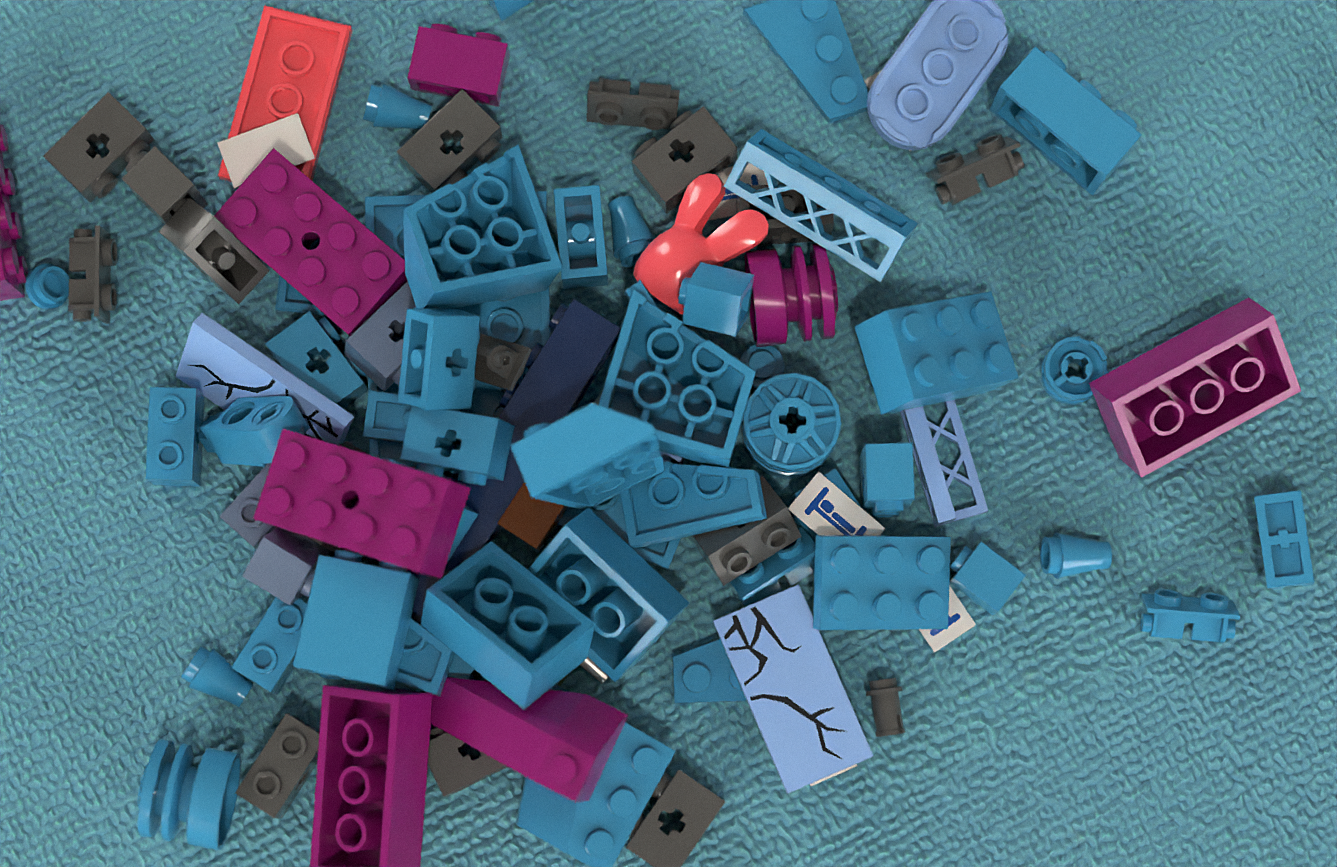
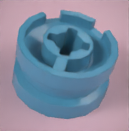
[1040,336,1109,405]

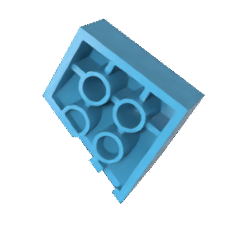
[598,289,756,468]
[511,403,665,510]
[516,684,676,867]

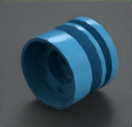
[741,373,841,479]
[138,739,241,850]

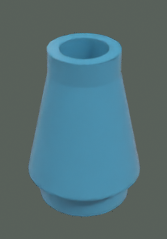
[363,83,432,130]
[608,196,655,267]
[1040,533,1112,579]
[181,646,253,708]

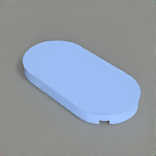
[867,0,1008,150]

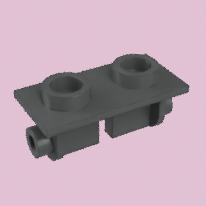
[587,77,680,130]
[925,134,1025,205]
[68,225,118,324]
[474,333,532,391]

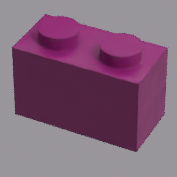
[407,23,510,107]

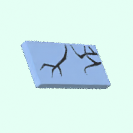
[175,313,354,445]
[713,584,873,794]

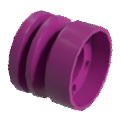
[744,243,838,347]

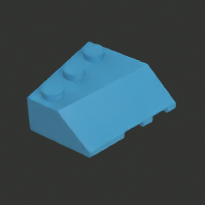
[403,144,563,309]

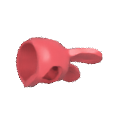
[633,173,769,315]

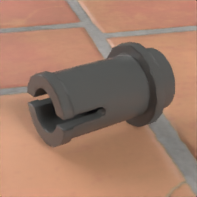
[865,678,906,737]

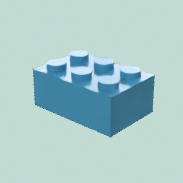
[989,46,1142,196]
[854,291,1019,415]
[528,507,690,682]
[421,541,596,709]

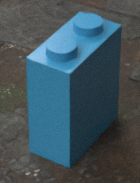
[293,550,420,690]

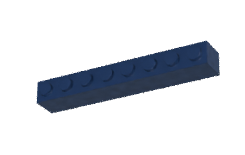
[407,299,621,625]

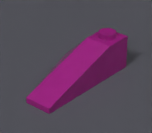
[431,677,629,802]

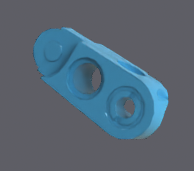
[197,396,310,467]

